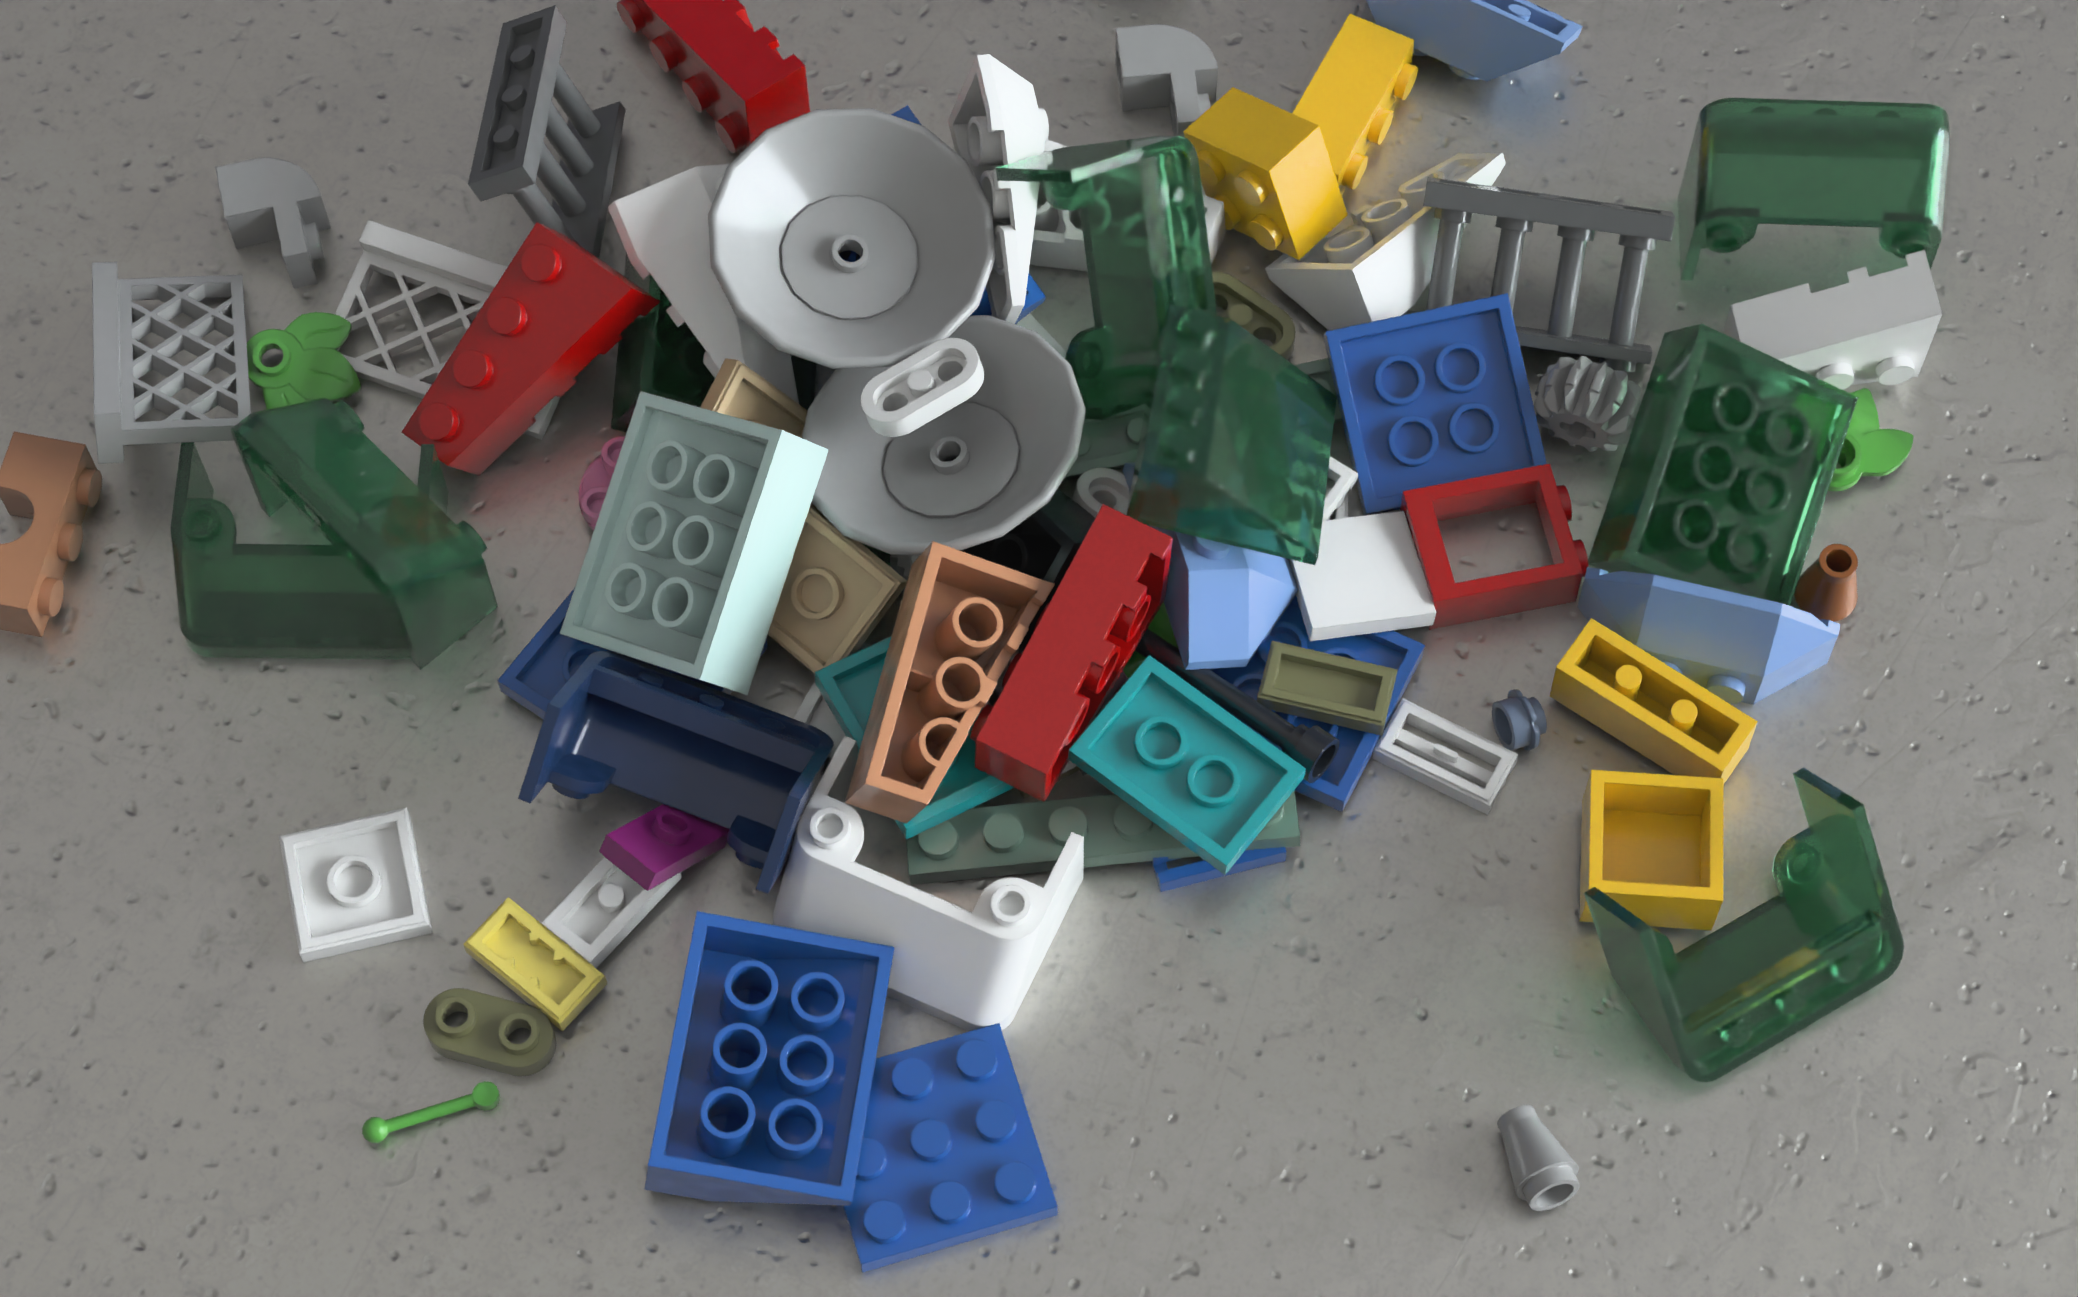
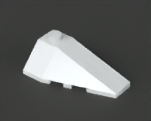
[948,54,1049,324]
[1265,153,1506,331]
[608,164,799,404]

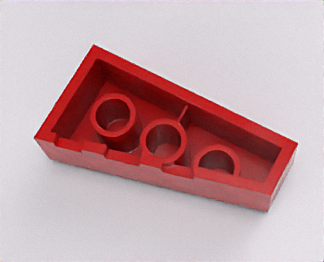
[401,222,660,476]
[970,504,1173,802]

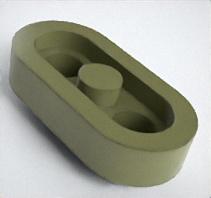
[1185,272,1295,370]
[423,988,556,1076]

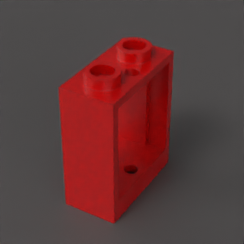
[1400,463,1589,630]

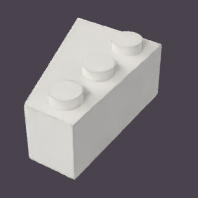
[1722,250,1942,400]

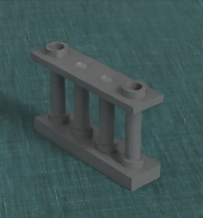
[468,5,626,258]
[1407,177,1675,372]

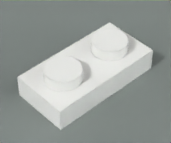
[542,857,682,968]

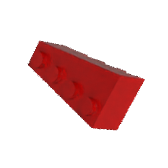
[616,0,810,153]

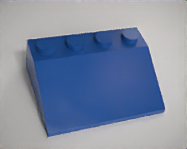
[644,911,895,1206]

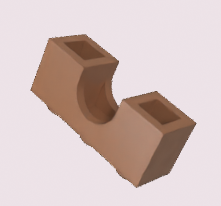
[0,431,102,637]

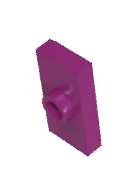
[599,804,729,891]

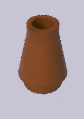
[1794,544,1858,622]

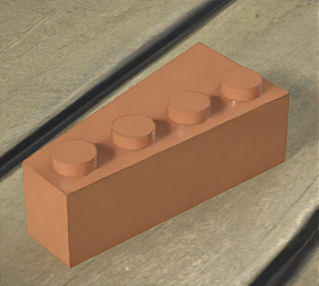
[845,541,1055,824]

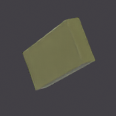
[1257,641,1398,736]

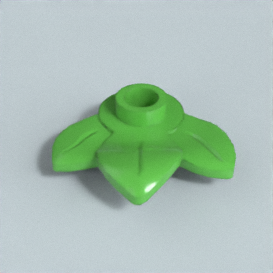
[247,312,361,431]
[1788,388,1914,491]

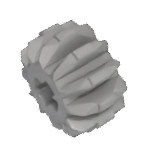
[1534,356,1642,452]

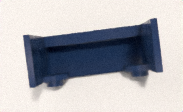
[518,651,834,894]

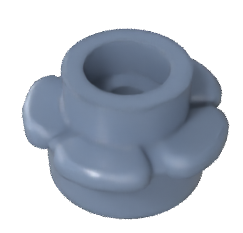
[1492,689,1547,751]

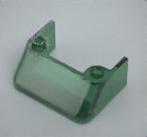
[1678,98,1950,280]
[996,136,1221,420]
[231,397,498,670]
[170,442,449,659]
[1584,767,1904,1082]

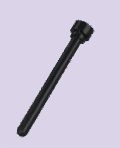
[1135,629,1340,783]

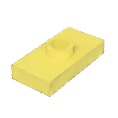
[463,897,607,1032]

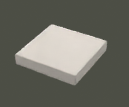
[1280,511,1436,641]
[279,808,433,963]

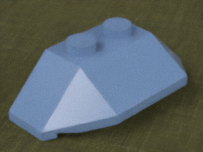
[1366,0,1583,82]
[1122,461,1298,670]
[1577,567,1840,705]

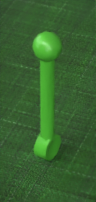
[362,1081,500,1143]

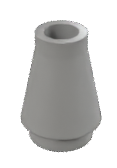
[1497,1105,1580,1211]

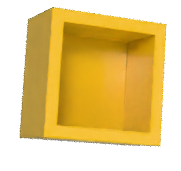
[1183,87,1348,260]
[1579,769,1724,931]

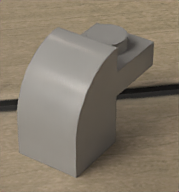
[1115,24,1218,156]
[215,158,331,289]

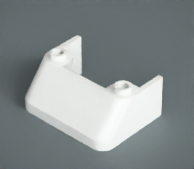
[773,736,1084,1031]

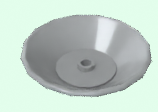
[708,108,996,369]
[802,315,1086,555]

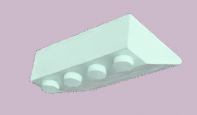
[560,391,828,695]

